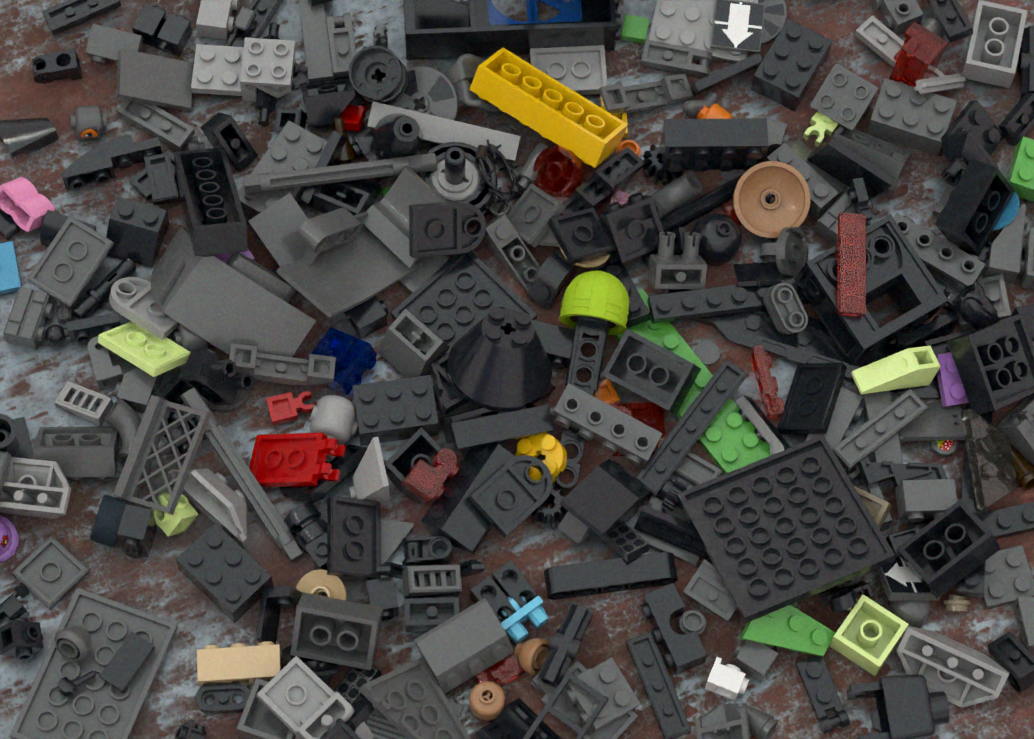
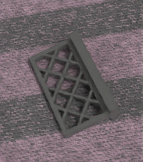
[113,395,211,515]

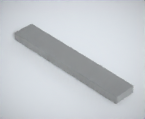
[367,101,521,161]

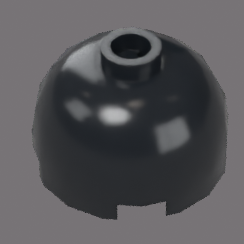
[690,213,742,266]

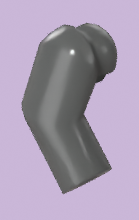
[682,91,719,116]

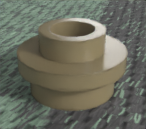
[943,595,970,612]

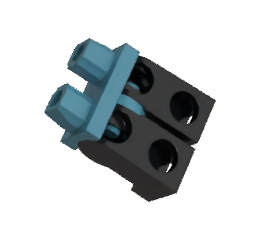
[469,559,548,644]

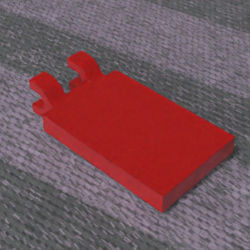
[249,432,346,487]

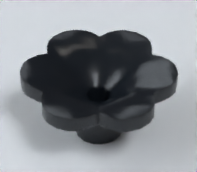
[291,61,308,90]

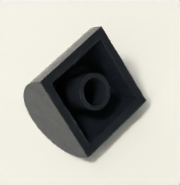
[384,427,459,503]

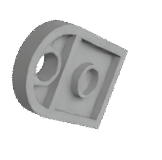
[109,277,180,340]

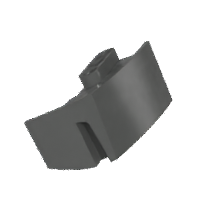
[276,166,446,318]
[151,225,316,357]

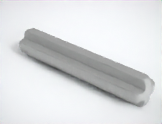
[914,74,966,95]

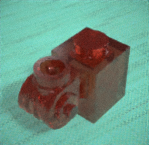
[401,448,461,503]

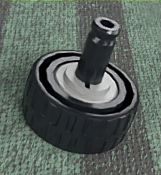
[416,142,498,228]

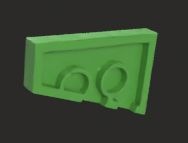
[739,605,836,657]

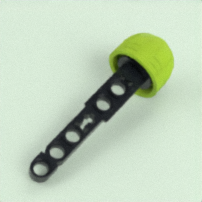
[554,271,629,490]

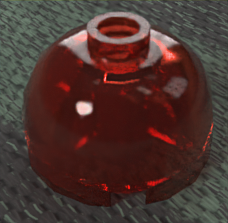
[533,146,585,197]

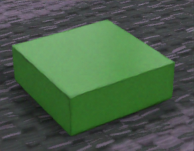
[621,14,650,44]

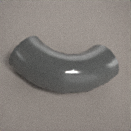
[650,171,703,219]
[105,398,142,466]

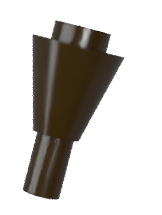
[334,117,356,165]

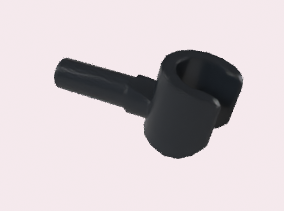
[57,670,96,697]

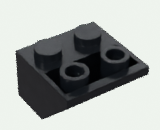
[312,179,382,216]

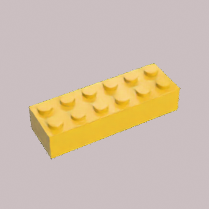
[469,47,628,168]

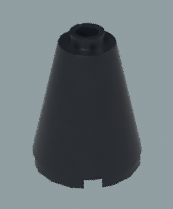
[372,113,423,159]

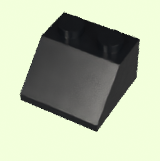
[106,197,170,268]

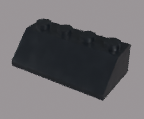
[421,443,530,554]

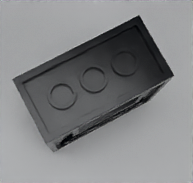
[794,214,948,365]

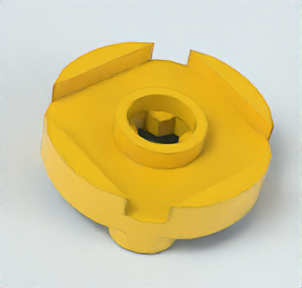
[515,433,567,483]

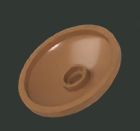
[733,161,810,238]

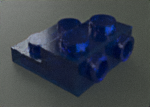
[307,327,377,395]

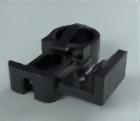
[819,581,874,612]

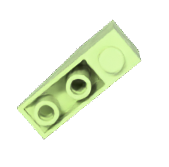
[851,346,940,394]

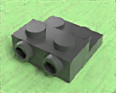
[564,657,641,733]

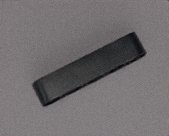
[544,552,678,600]

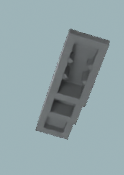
[861,391,903,464]

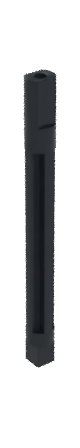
[606,174,743,265]

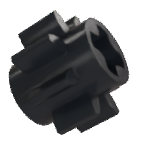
[659,477,689,511]

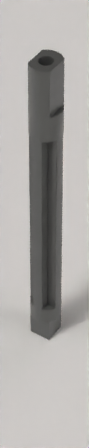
[243,153,437,194]
[180,387,303,562]

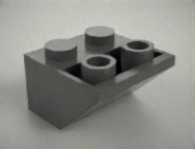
[378,308,450,378]

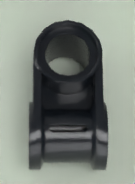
[401,536,453,566]

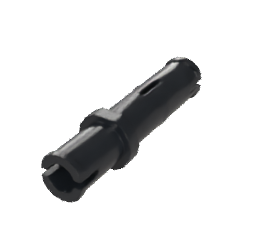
[71,257,137,320]

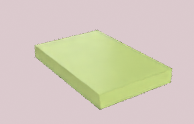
[98,321,191,377]

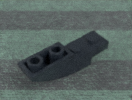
[62,134,162,190]

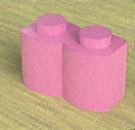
[0,177,55,232]

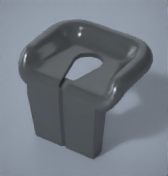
[443,53,500,113]

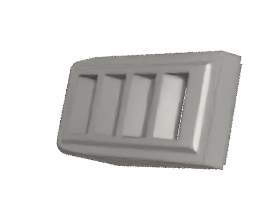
[54,381,113,427]

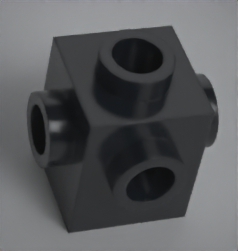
[0,618,43,660]

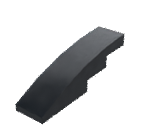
[561,147,645,215]

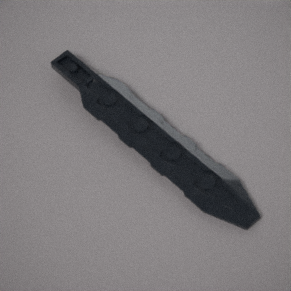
[668,289,941,399]

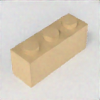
[197,642,282,688]

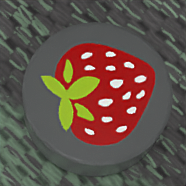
[930,440,958,458]

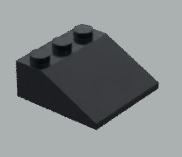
[947,313,1034,415]

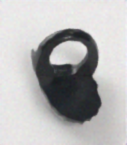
[948,281,999,330]

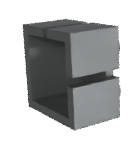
[237,678,296,739]

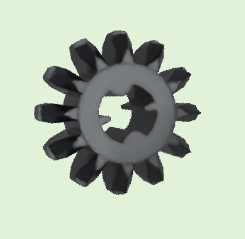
[642,144,683,186]
[530,483,568,529]

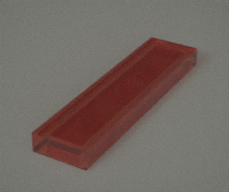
[838,213,866,317]

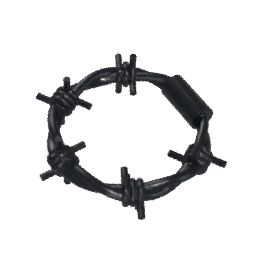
[475,139,523,207]

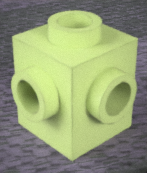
[151,492,198,537]

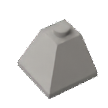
[349,437,390,506]

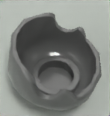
[888,601,931,630]

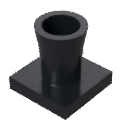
[0,414,33,459]

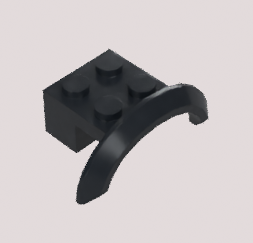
[377,560,485,632]

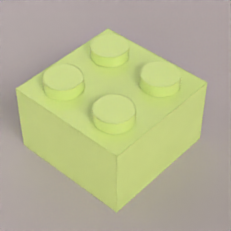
[830,594,909,676]

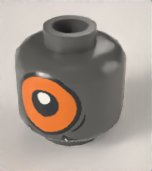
[69,105,107,138]

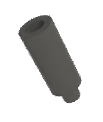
[517,143,553,191]

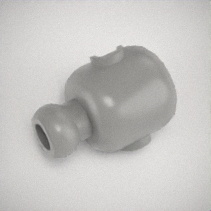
[309,395,358,462]

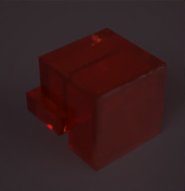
[889,21,948,87]

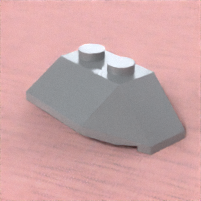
[0,457,71,519]
[168,468,248,550]
[897,626,1009,708]

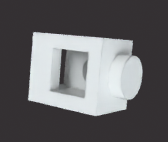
[705,657,750,701]

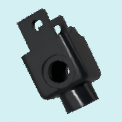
[847,674,949,739]

